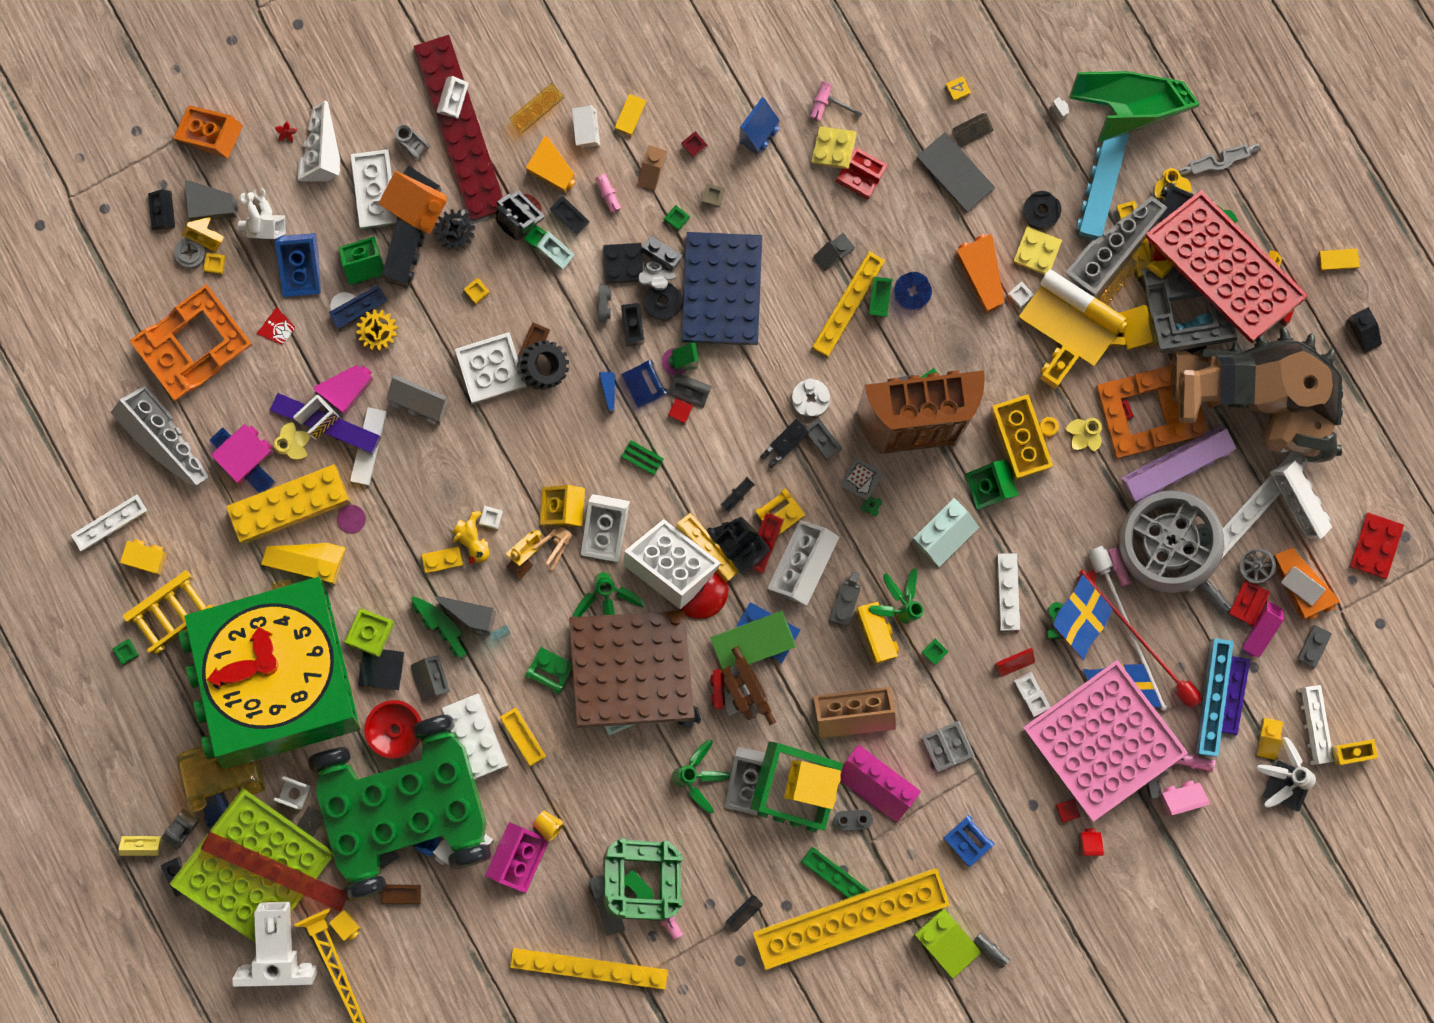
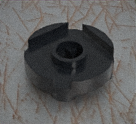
[1023,191,1061,229]
[644,282,682,320]

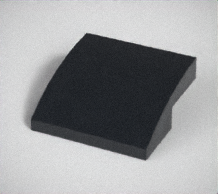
[358,649,405,690]

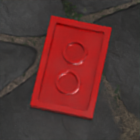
[1349,512,1404,580]

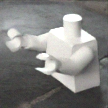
[238,188,286,239]

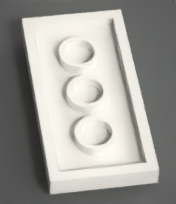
[351,149,398,229]

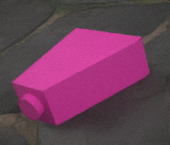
[313,365,374,415]
[1242,600,1284,658]

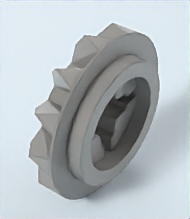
[174,238,205,268]

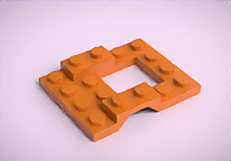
[129,284,253,402]
[1096,365,1208,459]

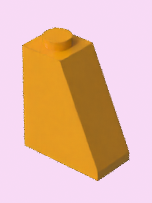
[526,136,576,194]

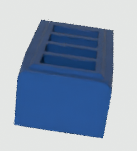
[599,372,615,413]

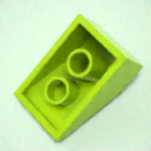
[913,908,982,979]

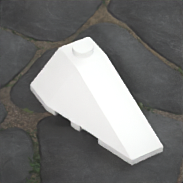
[297,101,340,182]

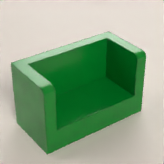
[868,276,893,317]

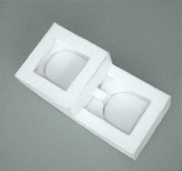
[1014,672,1051,717]

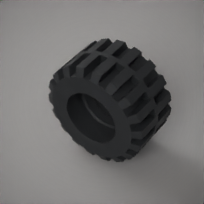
[517,340,569,390]

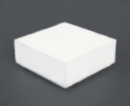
[1007,281,1034,309]
[479,506,503,530]

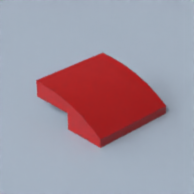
[835,147,888,200]

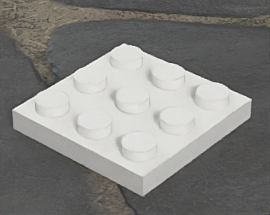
[455,332,527,404]

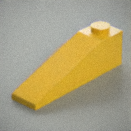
[261,543,346,585]

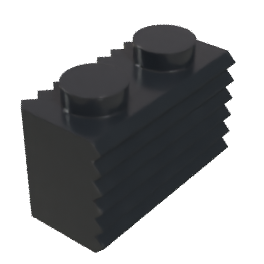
[621,303,645,346]

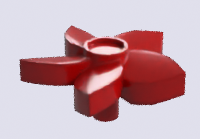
[275,121,298,143]

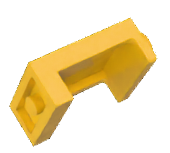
[784,760,841,809]

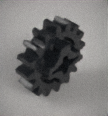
[434,209,475,251]

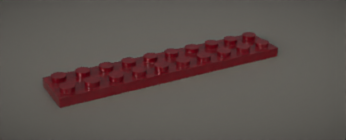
[414,35,503,221]

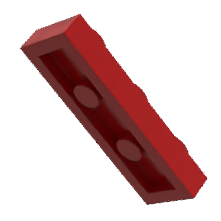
[752,512,785,573]

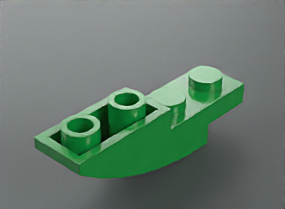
[411,596,467,659]

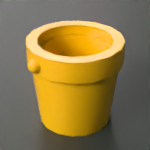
[532,810,565,842]

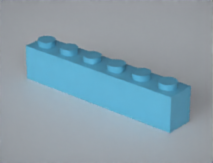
[1076,134,1129,240]
[1195,638,1234,758]

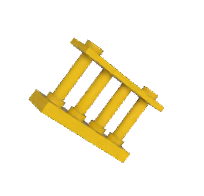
[122,570,214,655]

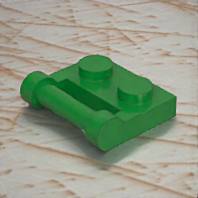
[525,647,573,695]

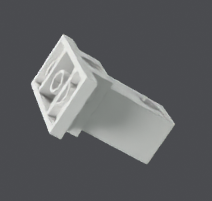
[232,902,317,987]

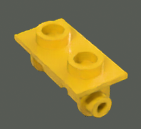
[505,530,545,566]

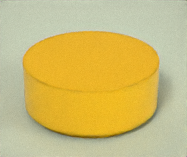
[1039,417,1059,437]

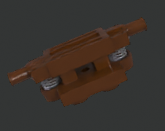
[723,646,776,726]

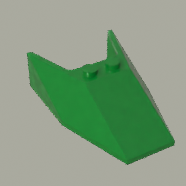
[1069,71,1200,143]

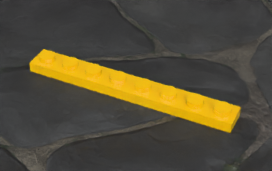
[510,948,668,989]

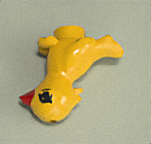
[452,511,490,565]

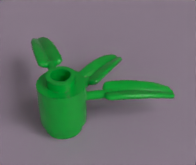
[869,568,923,624]
[573,572,645,617]
[672,739,731,813]

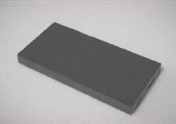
[916,132,995,213]

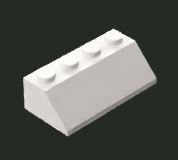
[1270,460,1332,539]
[767,520,839,606]

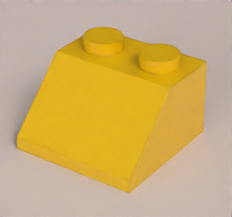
[539,485,585,527]

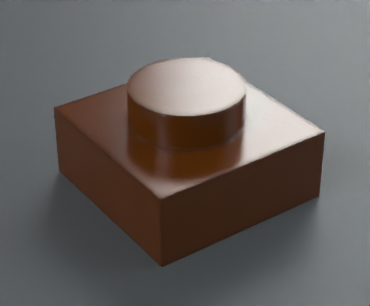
[506,560,533,579]

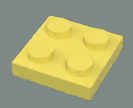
[811,126,857,169]
[1013,227,1062,275]

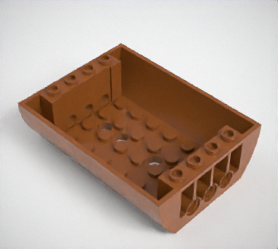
[856,370,985,454]

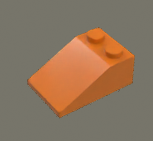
[173,105,243,159]
[378,170,447,234]

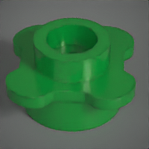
[861,495,882,516]

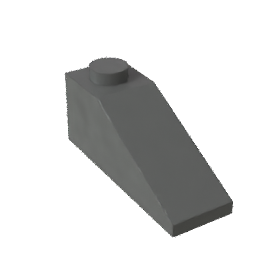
[589,875,625,936]

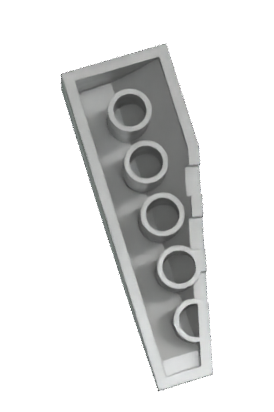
[1066,196,1167,299]
[110,385,209,487]

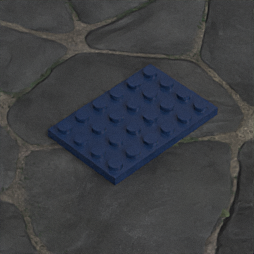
[682,232,762,345]

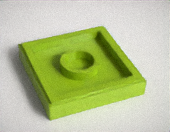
[344,608,395,657]

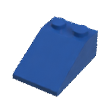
[739,97,780,155]
[275,233,321,297]

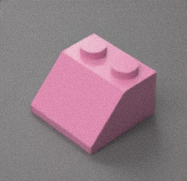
[1159,780,1210,816]

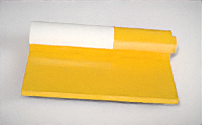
[1019,269,1128,367]

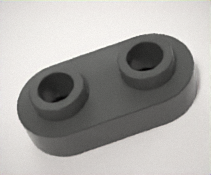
[599,285,611,323]
[834,810,873,830]

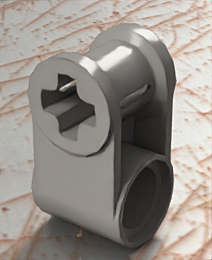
[395,125,431,160]

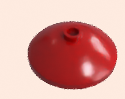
[677,571,729,619]
[364,700,422,759]

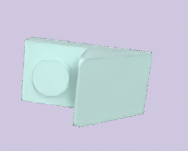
[537,231,575,270]

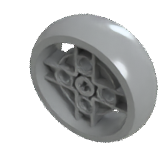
[1119,490,1224,593]

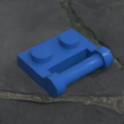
[943,815,995,867]

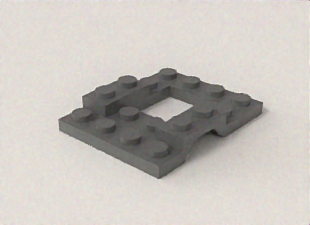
[1142,267,1237,353]

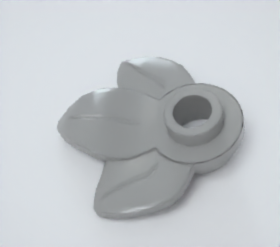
[639,261,676,290]

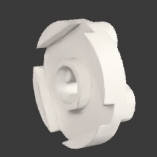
[792,379,830,417]

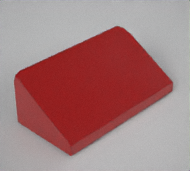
[995,648,1035,677]

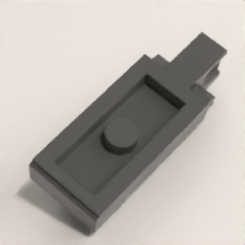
[830,572,861,627]

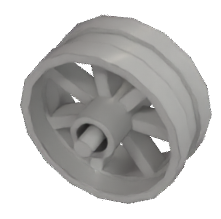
[1239,548,1277,583]

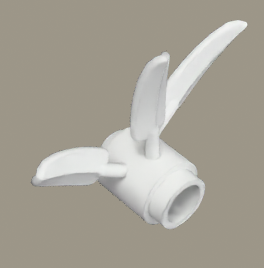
[1257,737,1316,808]

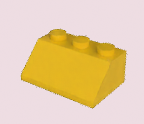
[855,602,900,665]

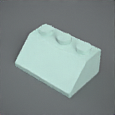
[912,498,980,568]

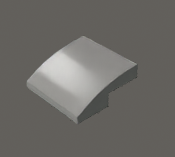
[922,721,975,772]

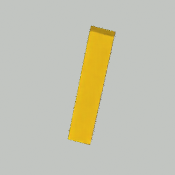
[812,251,885,358]

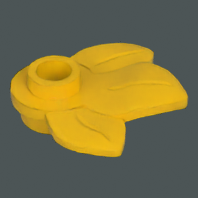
[1154,168,1192,198]

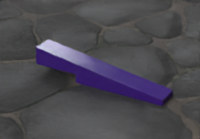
[270,393,381,455]

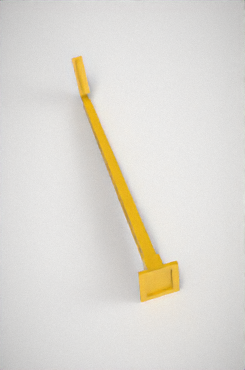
[294,907,366,1023]

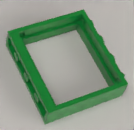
[750,741,844,833]

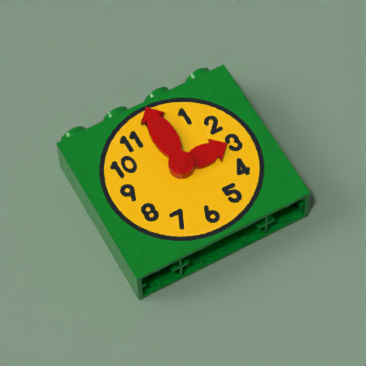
[179,576,361,769]

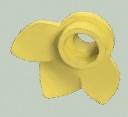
[1066,418,1102,452]
[274,422,311,460]

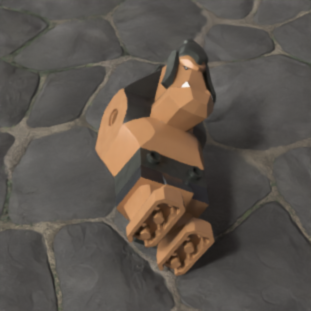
[1171,327,1343,463]

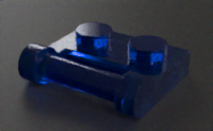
[621,359,668,409]

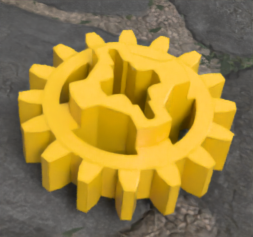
[356,309,398,351]

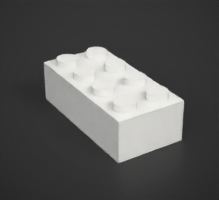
[442,693,508,780]

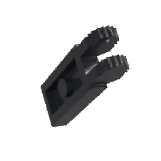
[760,418,810,468]

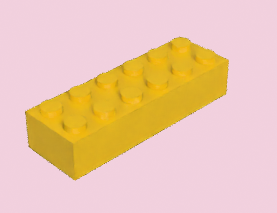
[226,464,351,545]

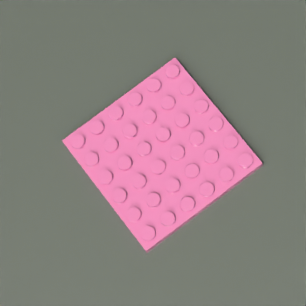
[1023,660,1188,823]

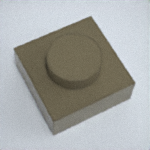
[702,184,725,208]

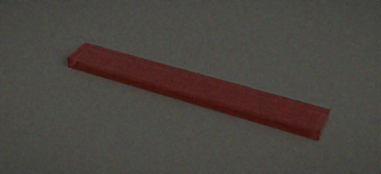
[201,831,347,911]

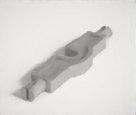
[1178,143,1261,176]

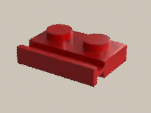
[1228,580,1271,627]

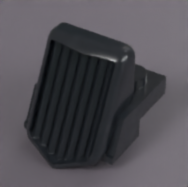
[496,190,545,241]

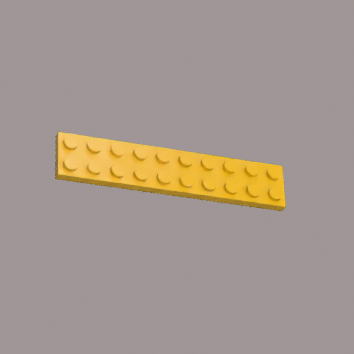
[753,867,950,970]

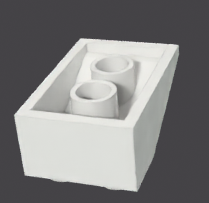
[581,494,630,562]

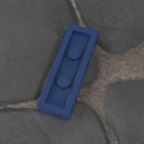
[329,285,388,330]

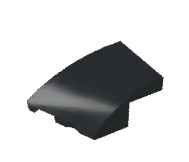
[707,517,771,575]

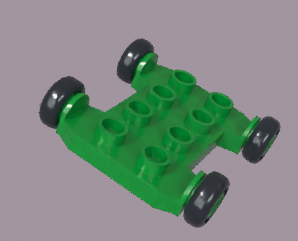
[308,714,491,901]

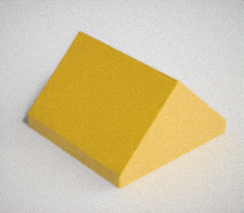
[1120,305,1158,350]

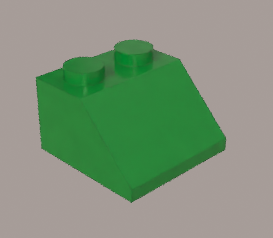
[339,236,384,285]
[965,460,1019,510]

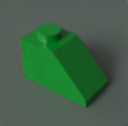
[669,342,699,372]

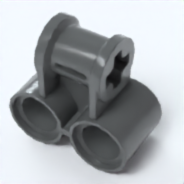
[161,809,199,850]

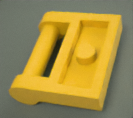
[754,488,806,535]

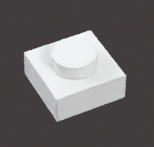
[1051,97,1069,121]

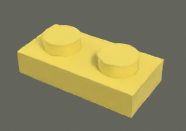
[119,836,162,856]

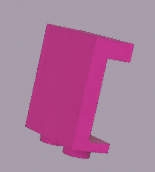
[211,424,273,485]

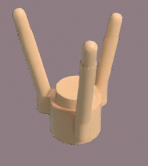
[533,527,572,571]

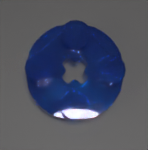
[894,272,932,310]

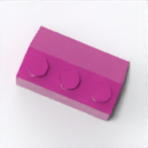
[485,822,549,893]

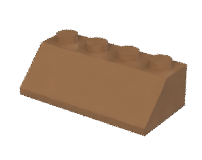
[813,687,896,739]

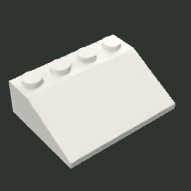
[623,519,721,609]

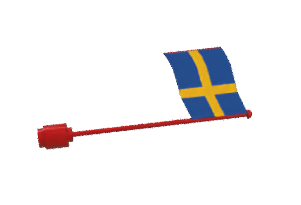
[1053,570,1203,709]

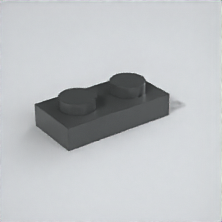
[806,418,842,460]
[1297,625,1332,668]

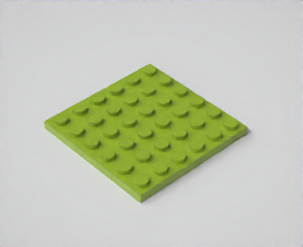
[170,788,333,943]

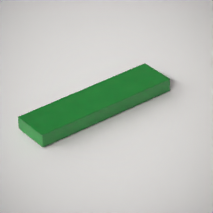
[801,846,870,898]

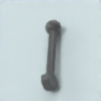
[828,95,863,117]

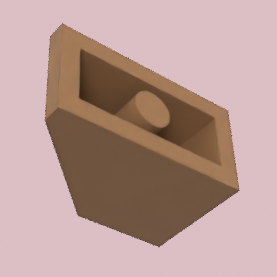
[637,145,667,191]

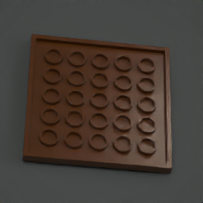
[569,610,694,728]

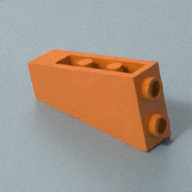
[955,234,1004,314]
[1274,547,1340,621]

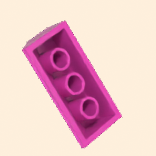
[840,745,921,823]

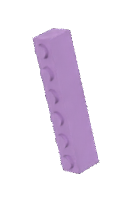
[1121,425,1236,502]

